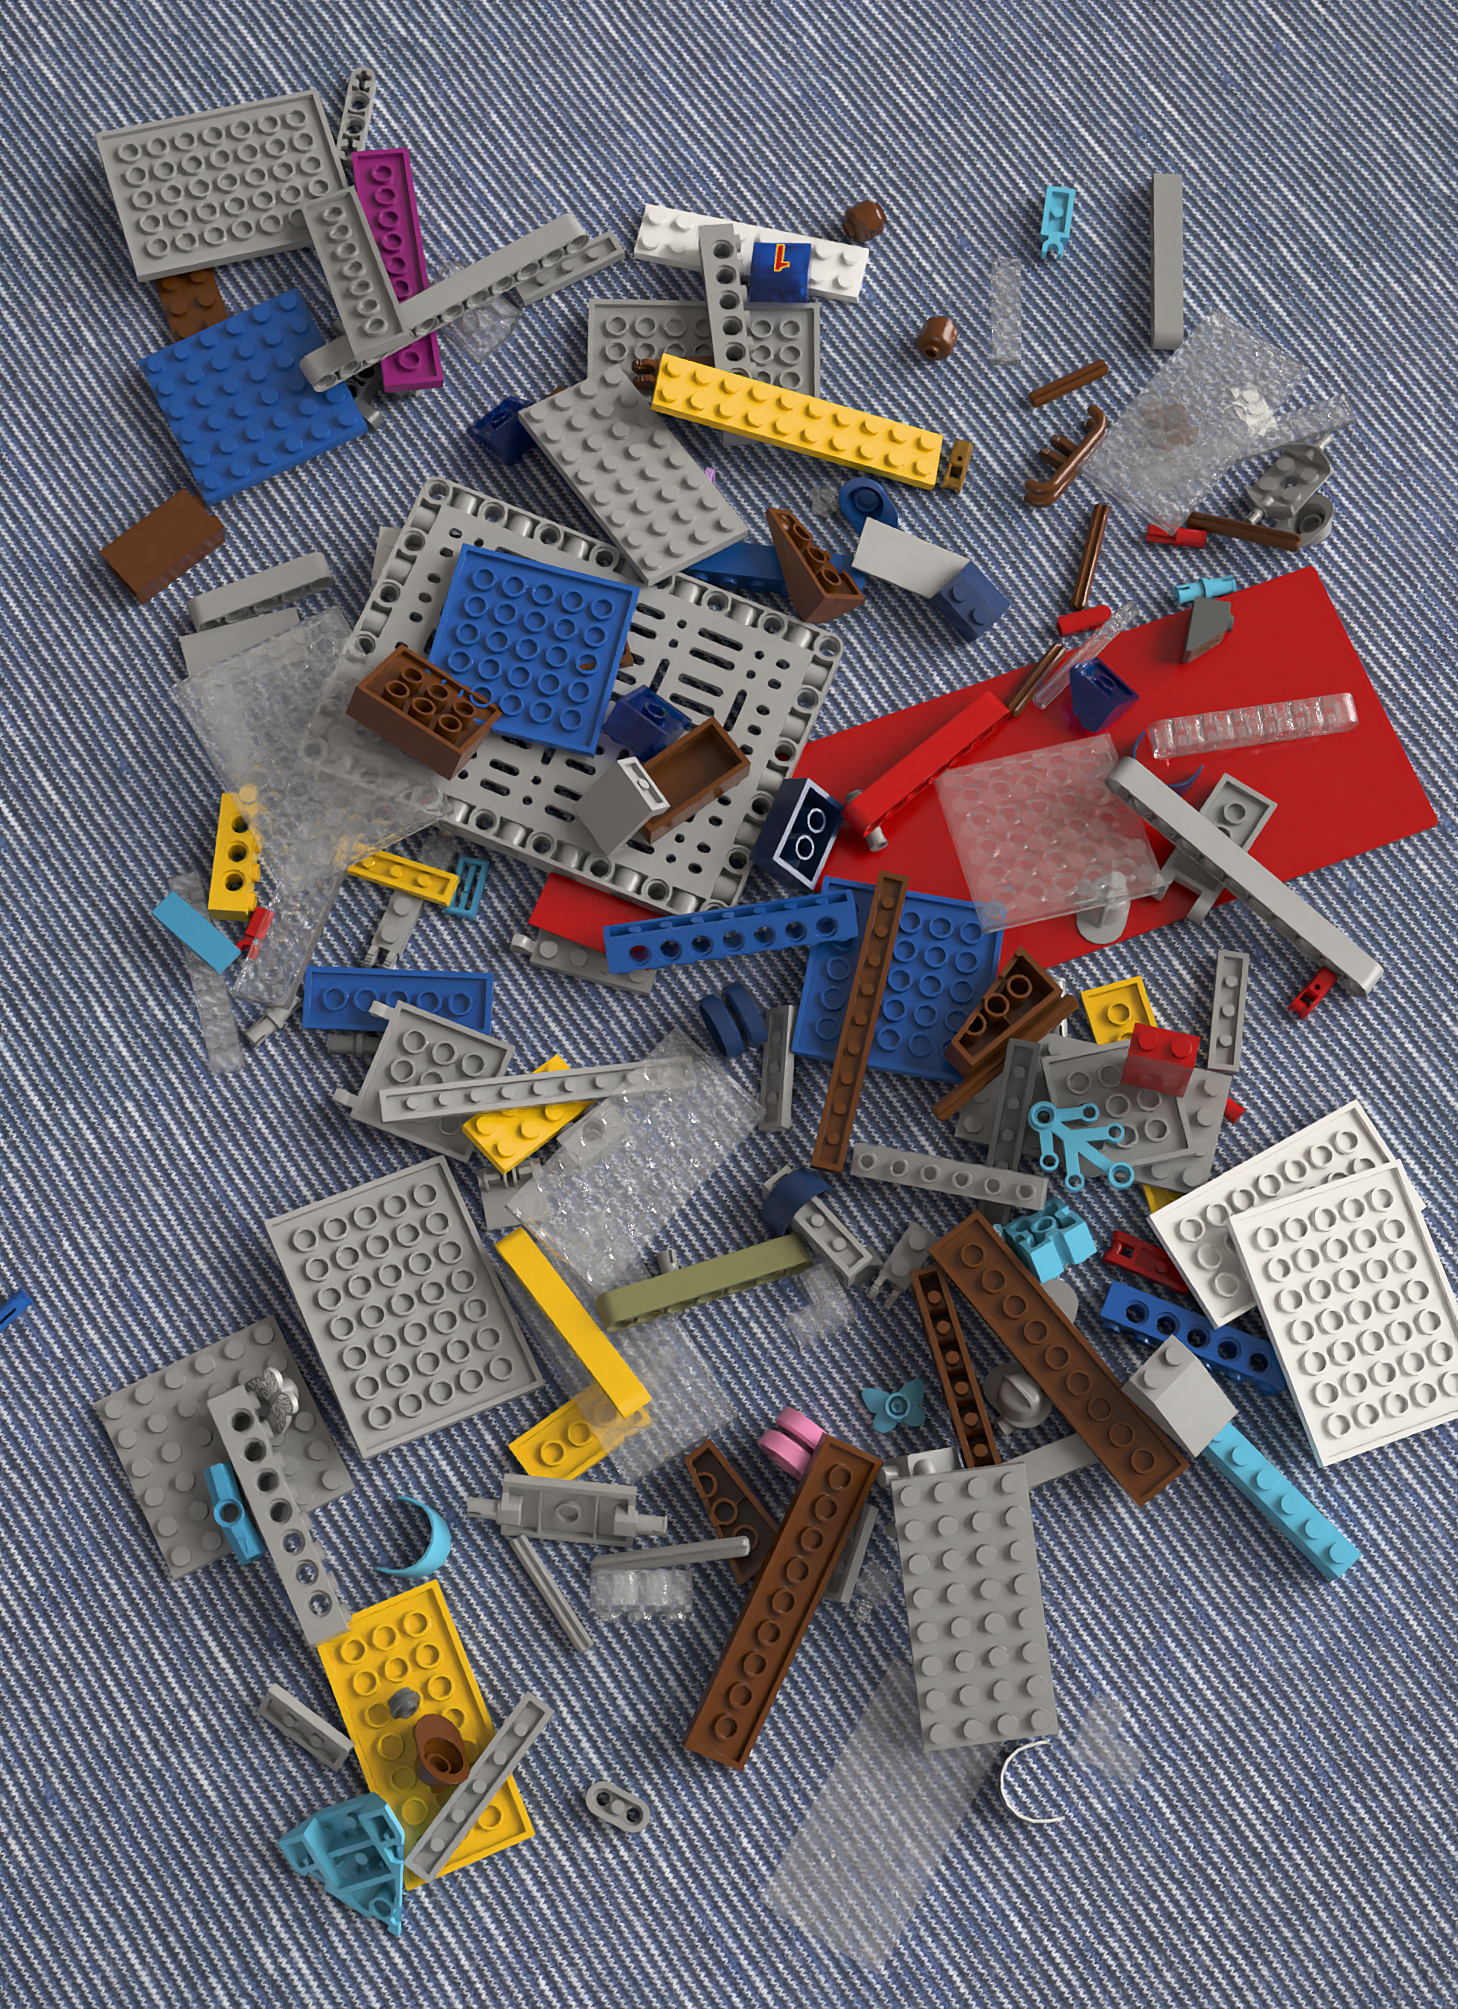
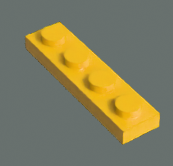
[333,839,460,907]

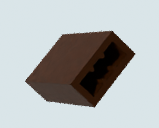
[99,488,226,605]

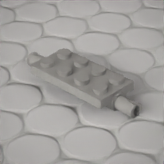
[467,1473,668,1548]

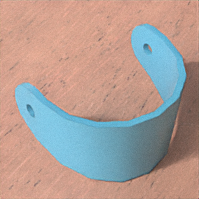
[375,1495,451,1579]

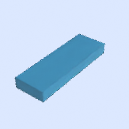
[151,891,241,975]

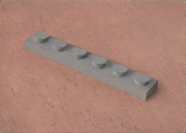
[403,1691,555,1885]

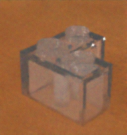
[784,1260,858,1353]

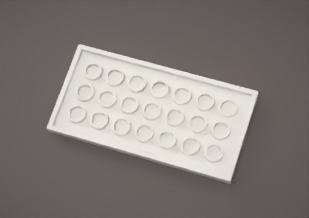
[1146,1099,1426,1330]

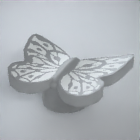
[246,1367,299,1435]

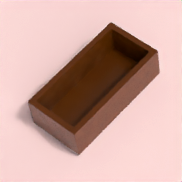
[638,716,751,845]

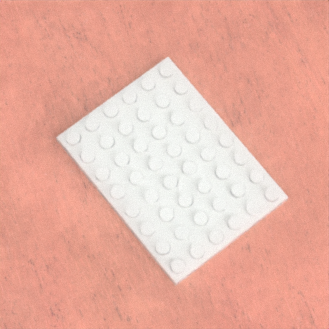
[1225,1159,1458,1468]

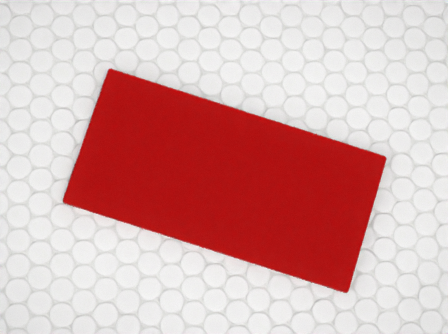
[775,566,1438,979]

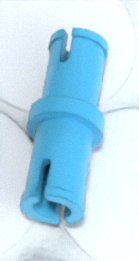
[1173,575,1236,605]

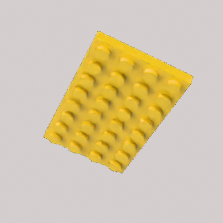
[317,1579,536,1891]

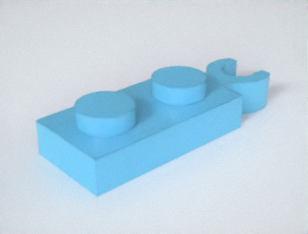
[1039,185,1076,261]

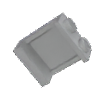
[572,757,670,856]

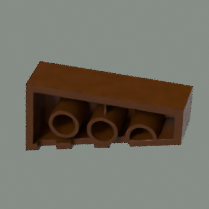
[943,945,1063,1079]

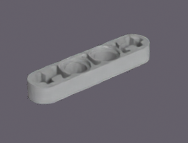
[336,67,377,168]

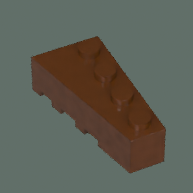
[684,1438,779,1588]

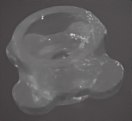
[808,485,840,516]

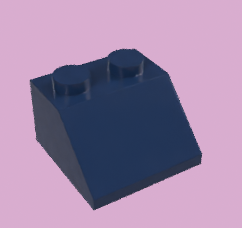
[929,560,1011,644]

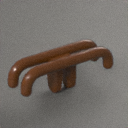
[1024,405,1107,507]

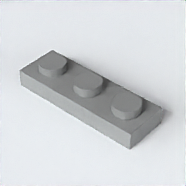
[821,1503,879,1605]
[257,1683,355,1773]

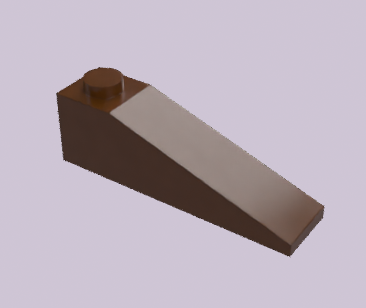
[765,508,866,623]

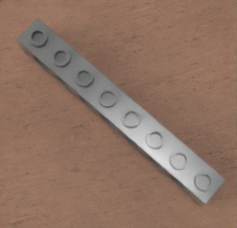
[698,223,758,447]
[206,1384,353,1648]

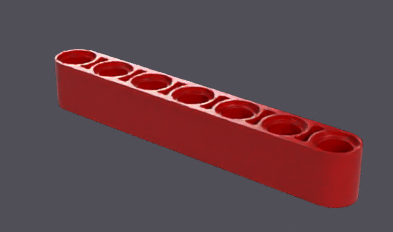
[841,691,1011,837]

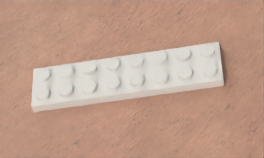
[634,204,869,304]

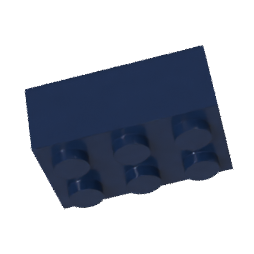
[748,778,845,890]

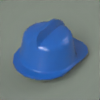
[838,477,898,536]

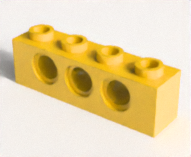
[208,793,267,921]

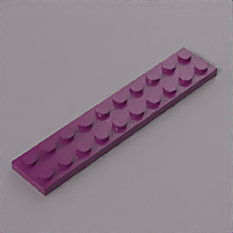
[351,148,443,393]

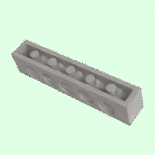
[850,1142,1049,1210]

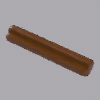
[1028,359,1109,408]
[1006,642,1066,717]

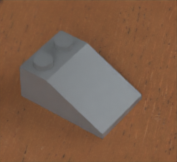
[1120,1334,1238,1459]

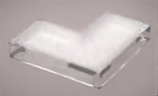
[1069,1692,1145,1785]

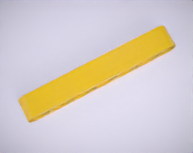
[494,1226,652,1419]

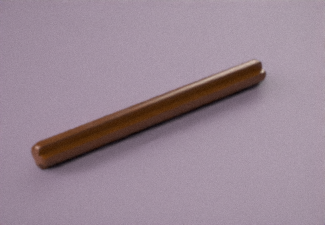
[931,994,1079,1122]

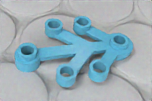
[1028,1101,1134,1193]

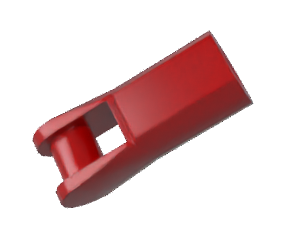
[1055,605,1112,638]
[1287,967,1338,1021]

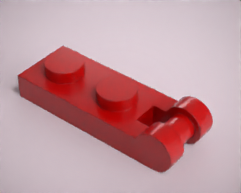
[1102,1230,1189,1296]

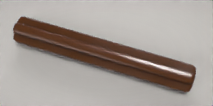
[1070,503,1110,611]
[1187,511,1302,552]

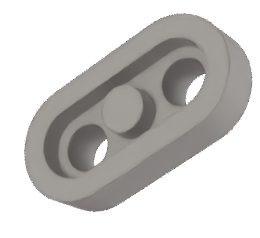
[586,1781,650,1833]

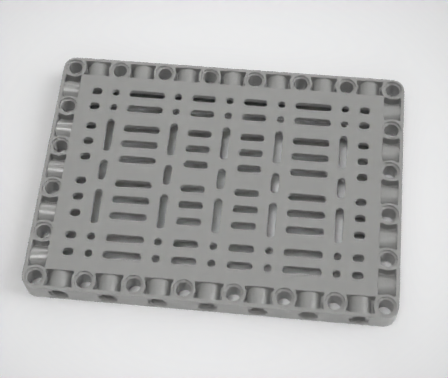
[297,477,844,917]

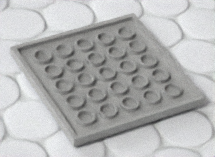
[94,1314,356,1581]

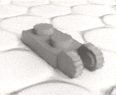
[363,889,425,969]
[866,1221,940,1311]

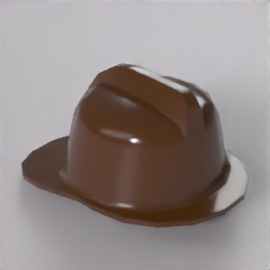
[414,1713,470,1794]

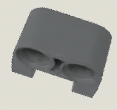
[344,362,408,433]

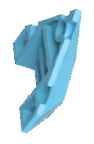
[277,1792,404,1937]

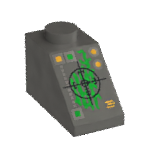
[1181,596,1234,664]

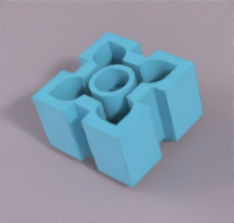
[1002,1196,1097,1284]

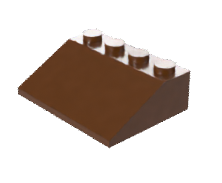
[345,644,503,781]

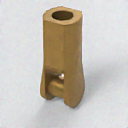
[942,439,973,494]

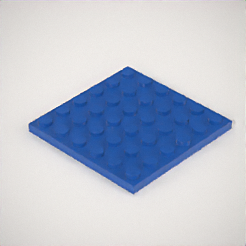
[138,287,369,507]
[425,543,640,758]
[791,876,1008,1085]

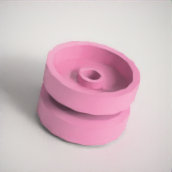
[757,1406,827,1481]

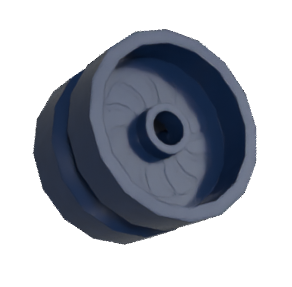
[697,980,768,1061]

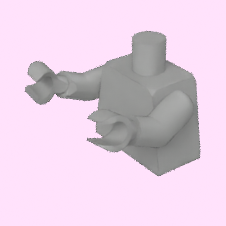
[876,1446,961,1539]

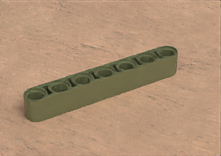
[594,1233,812,1333]

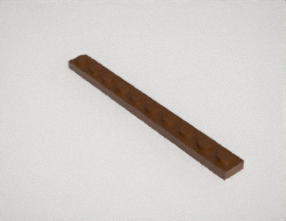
[810,870,910,1175]

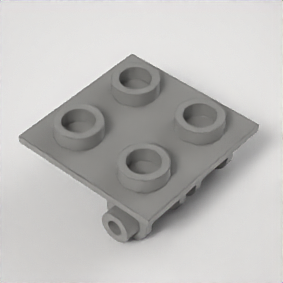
[477,1158,551,1231]

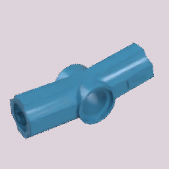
[203,1462,268,1566]

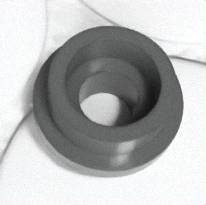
[387,1687,421,1719]

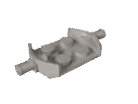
[1243,431,1333,524]

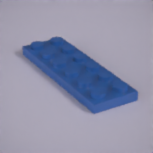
[302,966,494,1037]

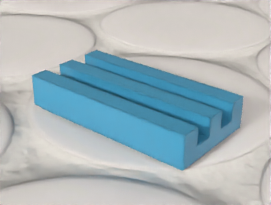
[444,855,490,921]

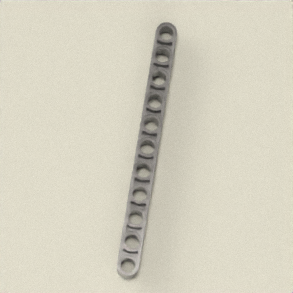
[299,213,589,392]
[1104,756,1384,998]

